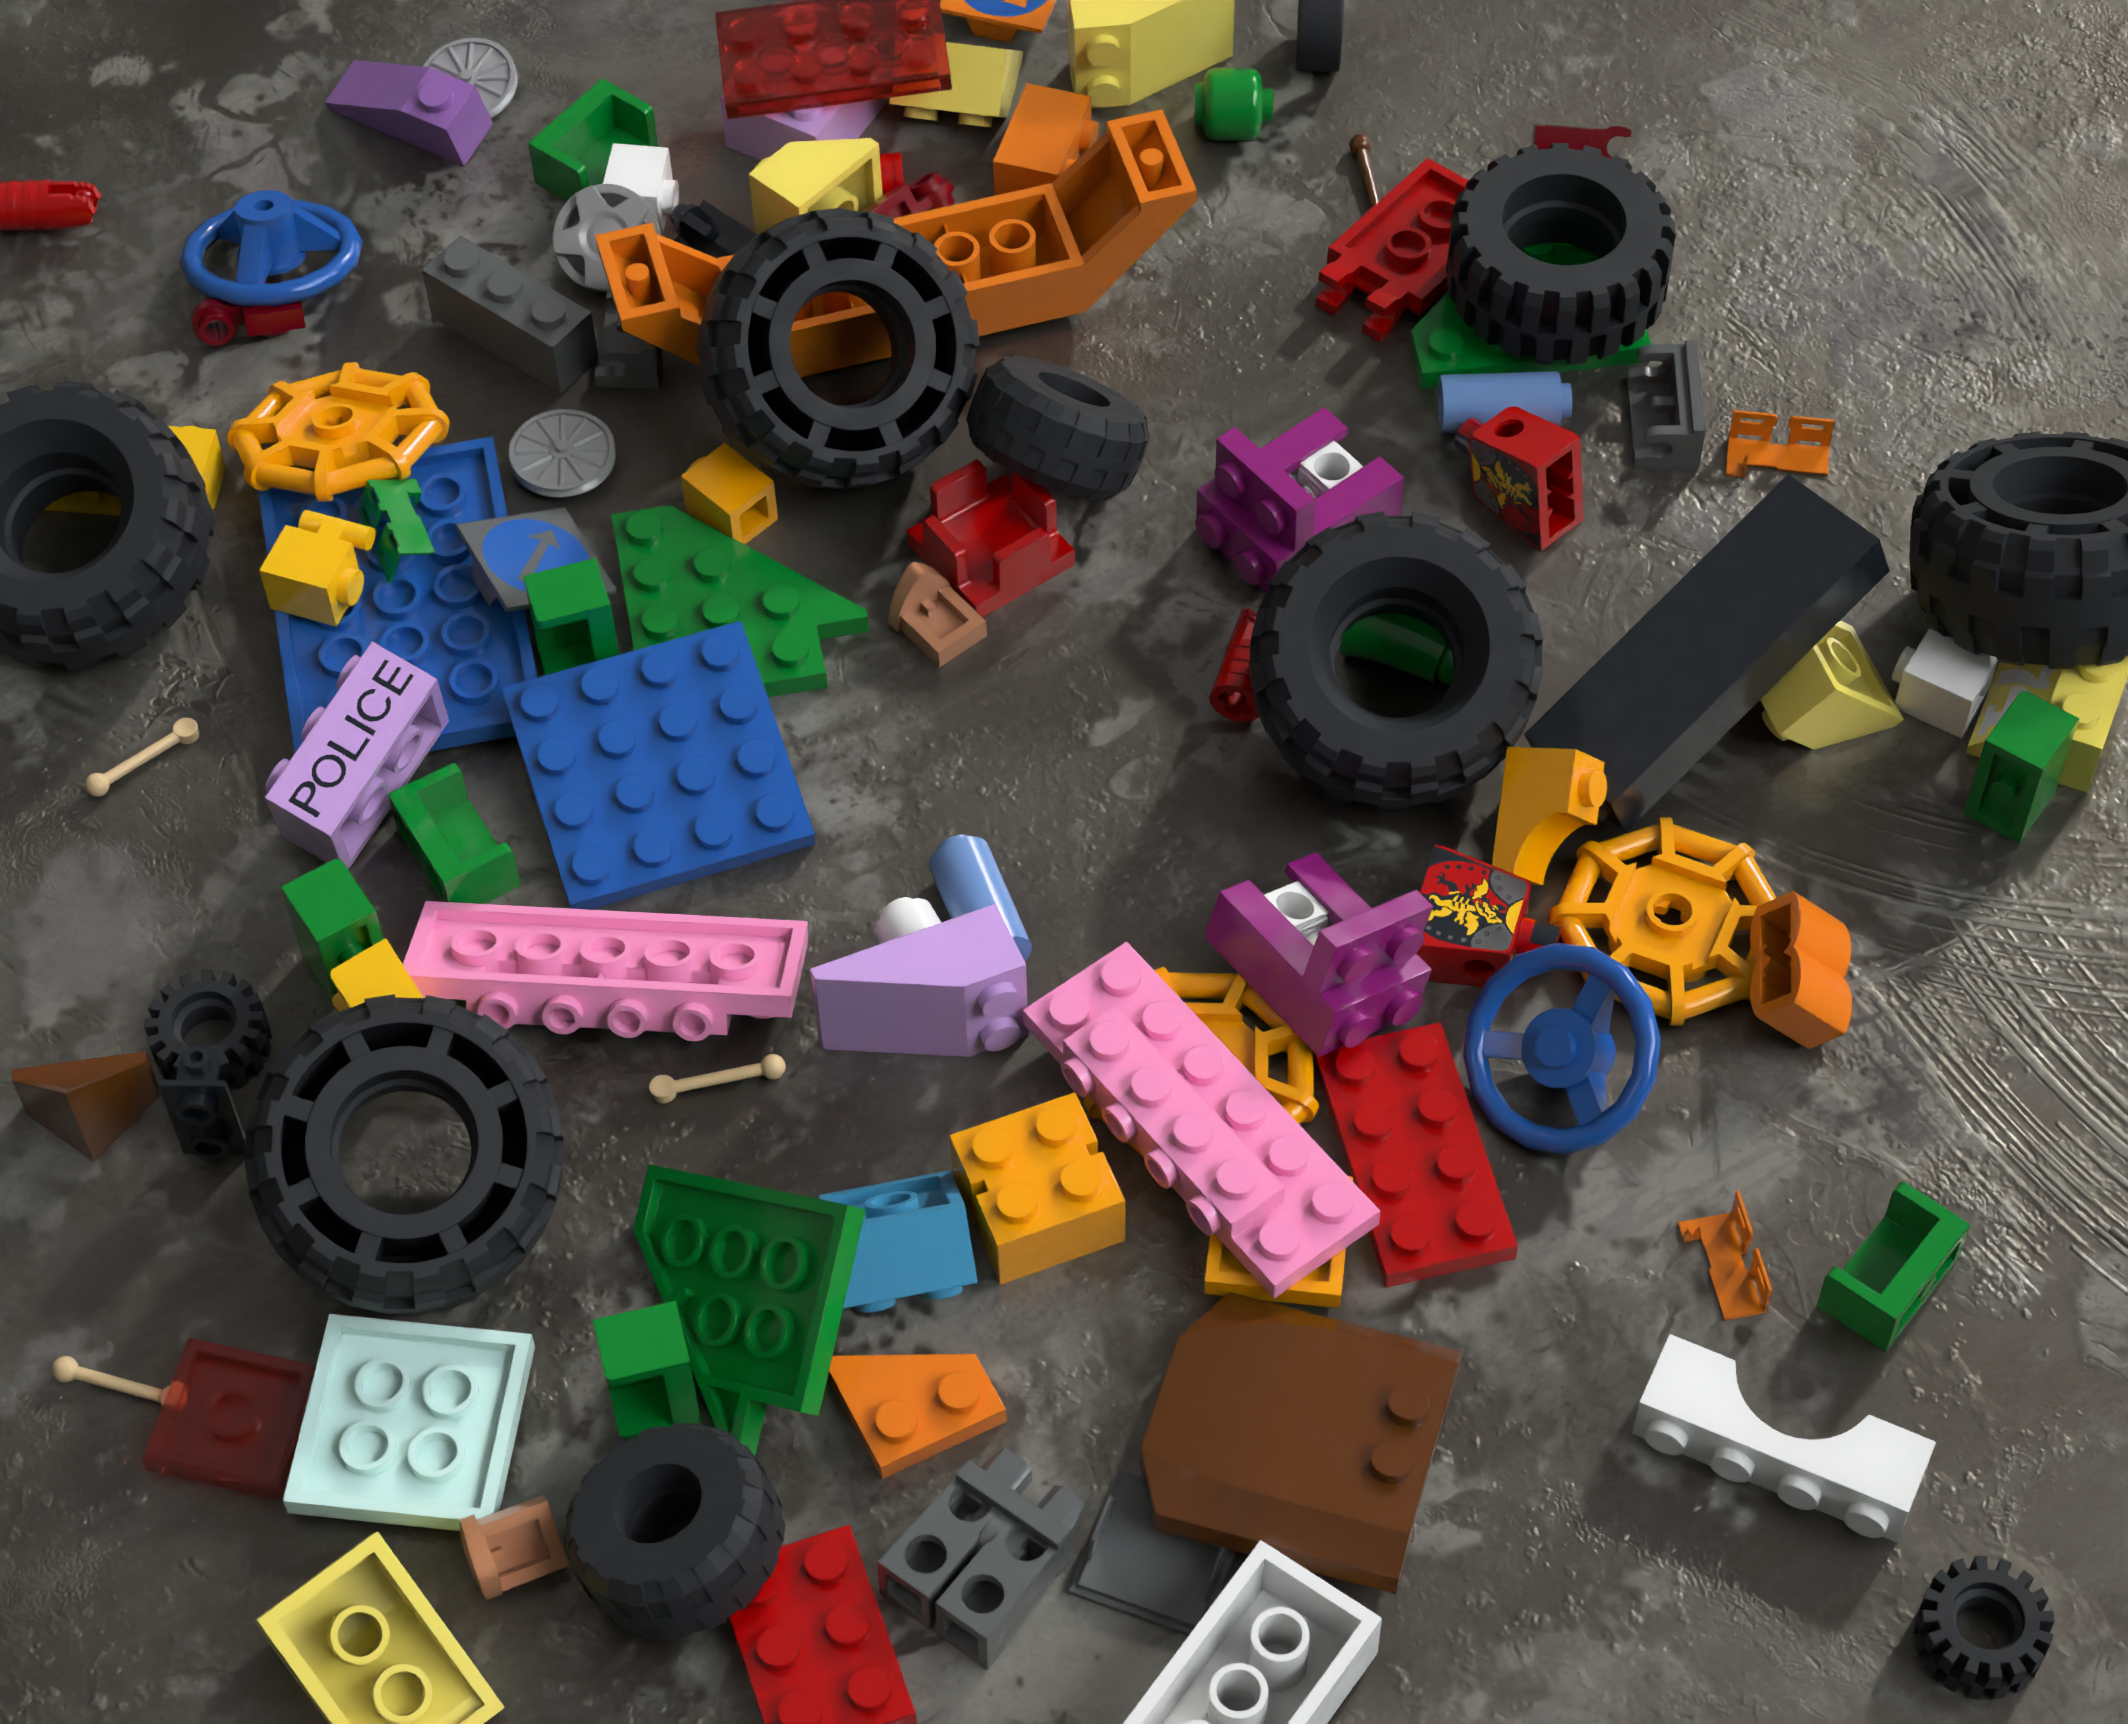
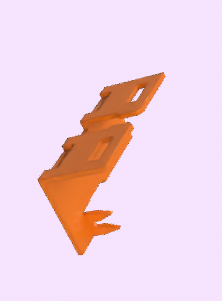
[1726,410,1835,478]
[1678,1190,1773,1321]

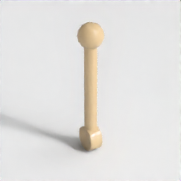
[85,717,199,797]
[649,1054,786,1104]
[51,1356,189,1415]

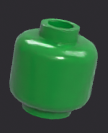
[1195,68,1273,142]

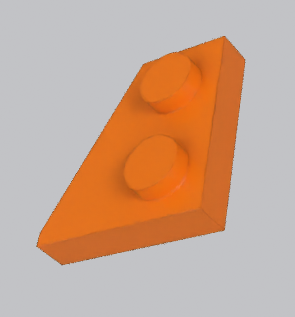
[828,1354,1007,1479]

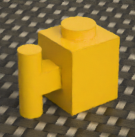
[259,510,376,627]

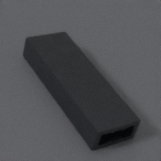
[1524,474,1890,833]

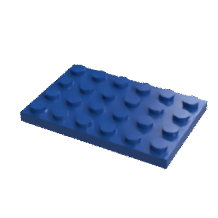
[258,436,537,754]

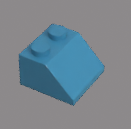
[819,1170,978,1312]

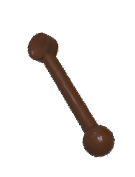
[1349,134,1380,211]

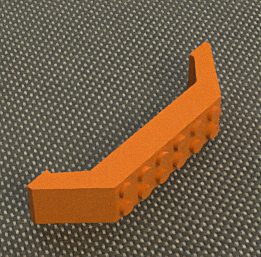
[595,109,1197,377]

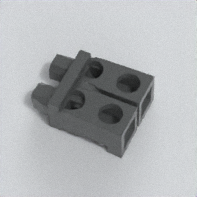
[877,1447,1084,1670]

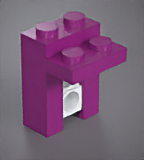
[1195,407,1404,592]
[1204,852,1433,1057]

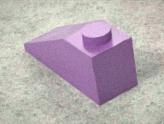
[325,60,493,167]

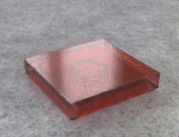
[142,1338,316,1500]

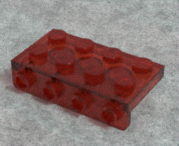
[715,0,952,119]

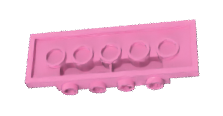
[403,901,808,1041]
[1023,942,1380,1298]

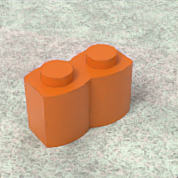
[1750,891,1852,1049]

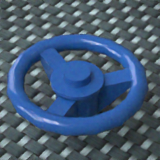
[179,190,363,307]
[1463,943,1661,1155]

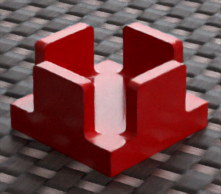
[907,459,1075,618]

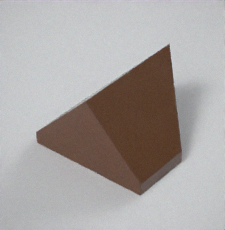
[12,1051,159,1161]

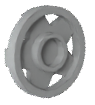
[553,184,661,293]

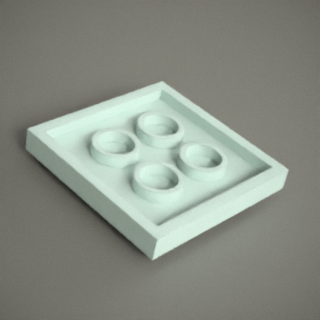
[283,1314,535,1531]

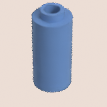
[1437,371,1572,434]
[929,835,1032,962]

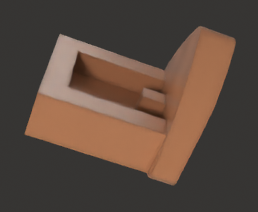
[888,562,987,668]
[459,1495,569,1600]

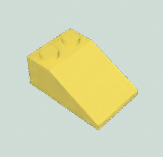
[1068,0,1235,108]
[253,1531,505,1724]

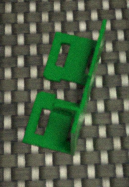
[357,479,435,583]

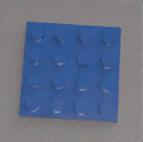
[502,621,816,910]

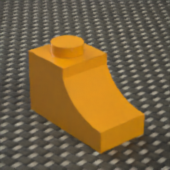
[1492,747,1607,886]

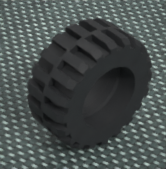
[1446,143,1676,365]

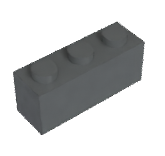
[422,235,598,394]

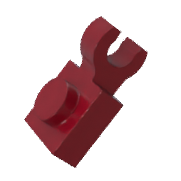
[1532,124,1631,162]

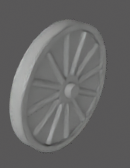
[423,37,518,118]
[508,409,616,498]

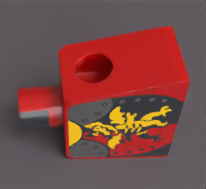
[1454,406,1584,551]
[1416,844,1562,987]

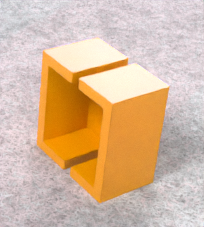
[950,1092,1126,1285]

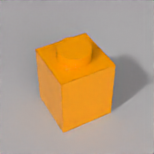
[681,443,778,544]

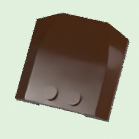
[1139,1292,1463,1594]

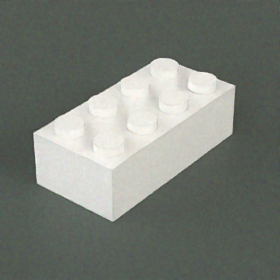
[1123,1540,1382,1724]

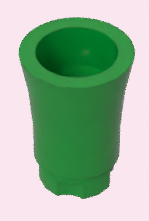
[1339,613,1454,686]

